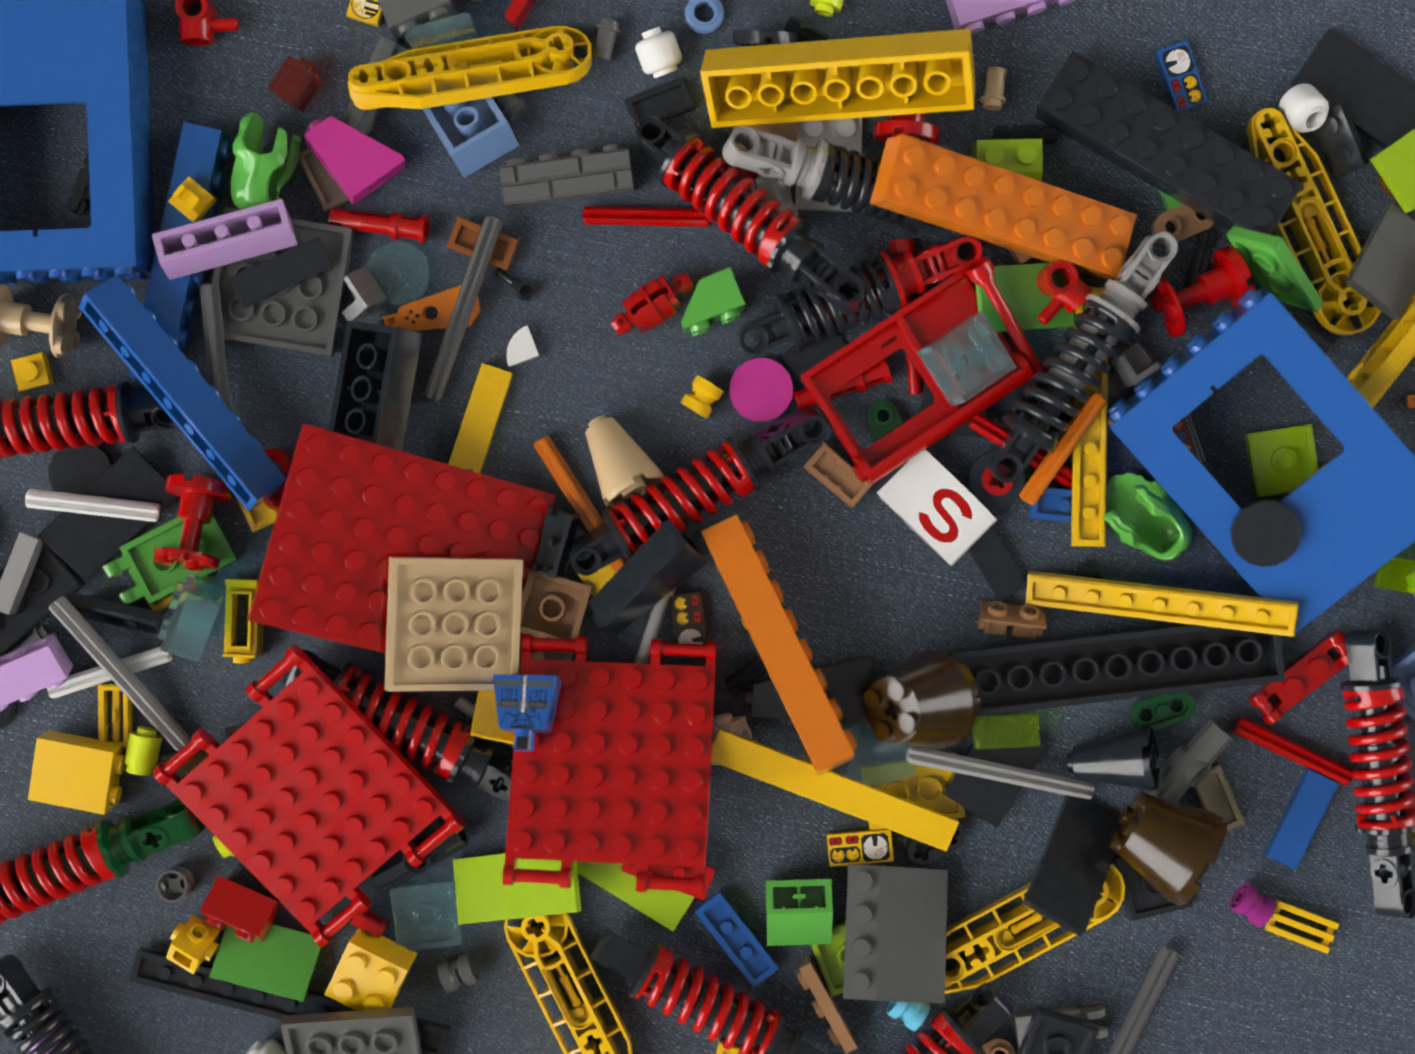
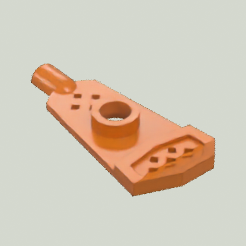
[383,285,481,331]

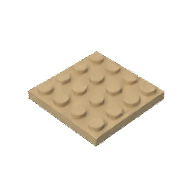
[385,557,523,691]

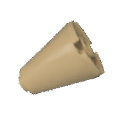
[585,415,664,508]

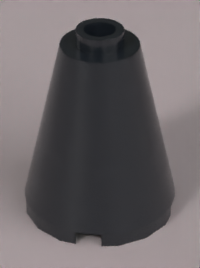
[1067,725,1160,790]

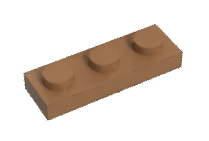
[796,955,857,1054]

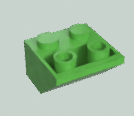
[681,267,745,337]
[765,878,833,946]

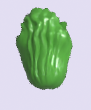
[231,112,301,210]
[1103,472,1192,561]

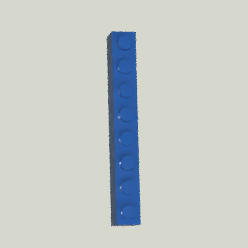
[128,122,232,379]
[79,275,287,512]

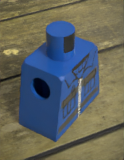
[493,674,562,752]

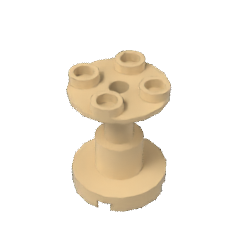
[0,284,82,358]

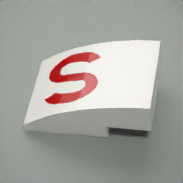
[877,449,997,566]

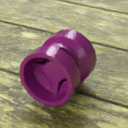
[1229,882,1277,928]

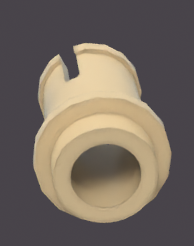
[980,67,1007,111]

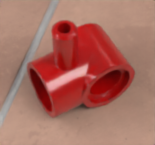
[175,0,240,46]
[1036,261,1092,325]

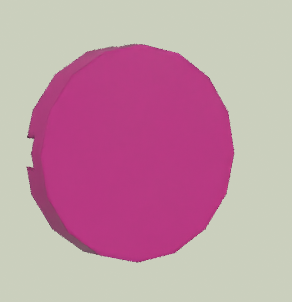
[729,358,793,422]

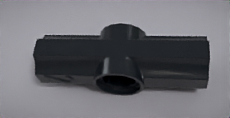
[372,829,469,893]

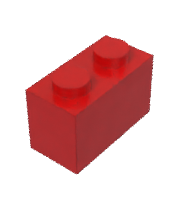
[200,875,281,943]

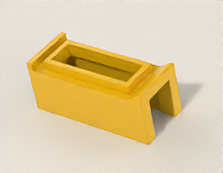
[222,578,264,664]

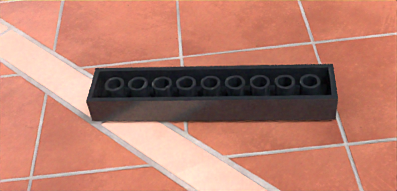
[947,623,1286,716]

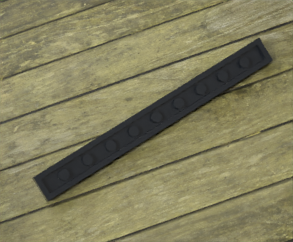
[129,947,451,1054]

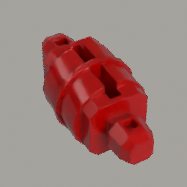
[611,273,695,335]

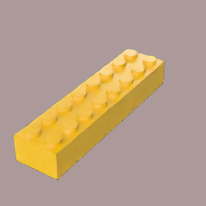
[700,29,976,128]

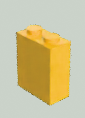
[28,730,126,815]

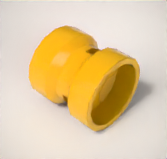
[680,375,724,419]

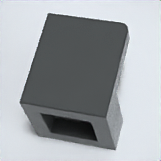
[342,267,388,321]
[1109,341,1162,387]

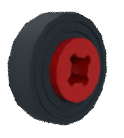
[967,451,1025,509]

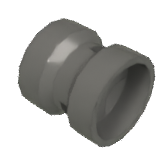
[155,864,197,903]
[437,952,479,994]

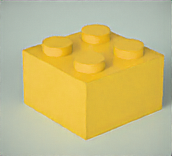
[324,928,418,1011]

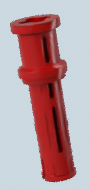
[329,207,430,244]
[793,358,893,409]

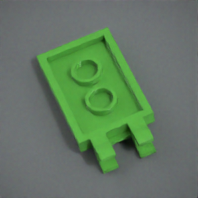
[103,512,239,606]

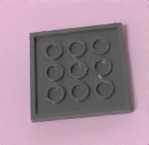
[212,207,354,357]
[280,1007,422,1054]

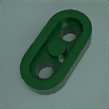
[866,400,903,442]
[1129,692,1195,731]

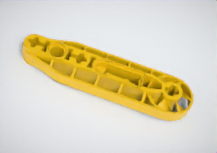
[348,26,592,110]
[1246,108,1381,336]
[1346,292,1415,408]
[945,863,1125,994]
[504,913,633,1054]

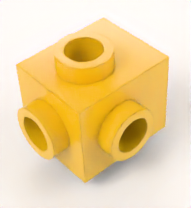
[166,914,220,975]

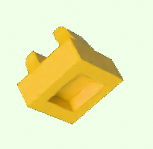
[168,176,217,223]

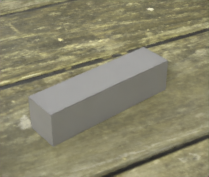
[0,532,44,615]

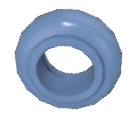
[684,0,724,34]

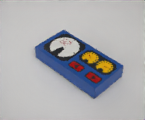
[1154,40,1208,113]

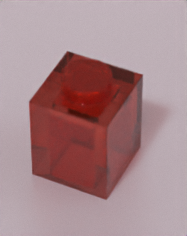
[268,55,323,112]

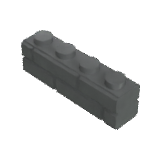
[499,144,635,210]

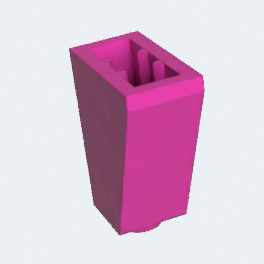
[304,116,405,205]

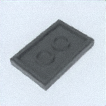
[1345,203,1415,320]

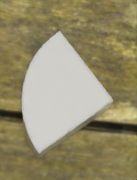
[507,325,540,367]

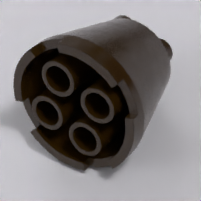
[863,650,980,749]
[1108,791,1227,906]

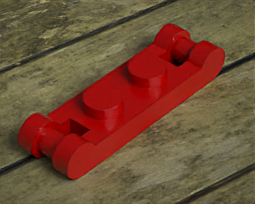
[1248,628,1349,725]

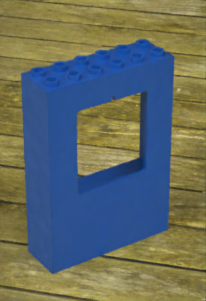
[0,0,155,285]
[1107,287,1415,634]

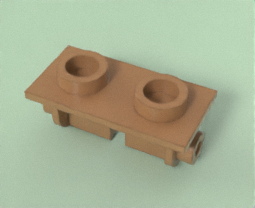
[977,601,1047,639]

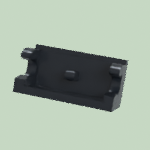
[530,505,580,578]

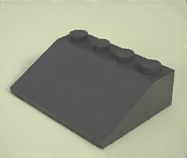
[843,864,948,1003]

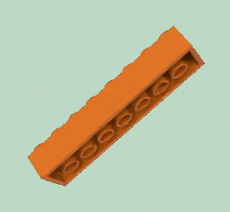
[870,134,1137,280]
[701,514,858,776]

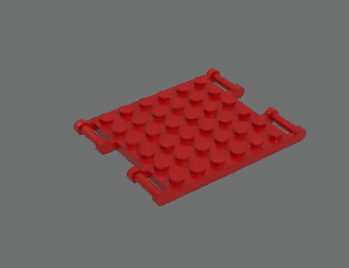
[502,634,718,895]
[152,645,466,947]

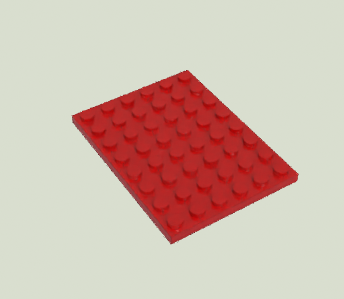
[247,424,556,653]

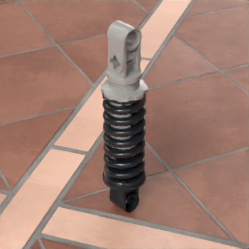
[988,232,1178,483]

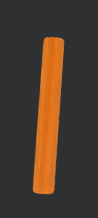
[1019,391,1107,505]

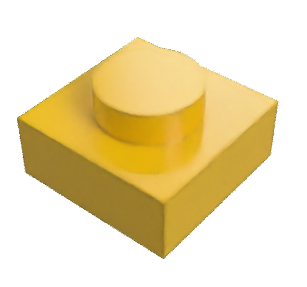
[11,352,54,392]

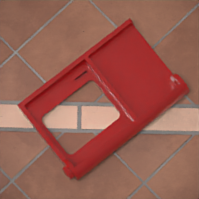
[801,269,1034,485]

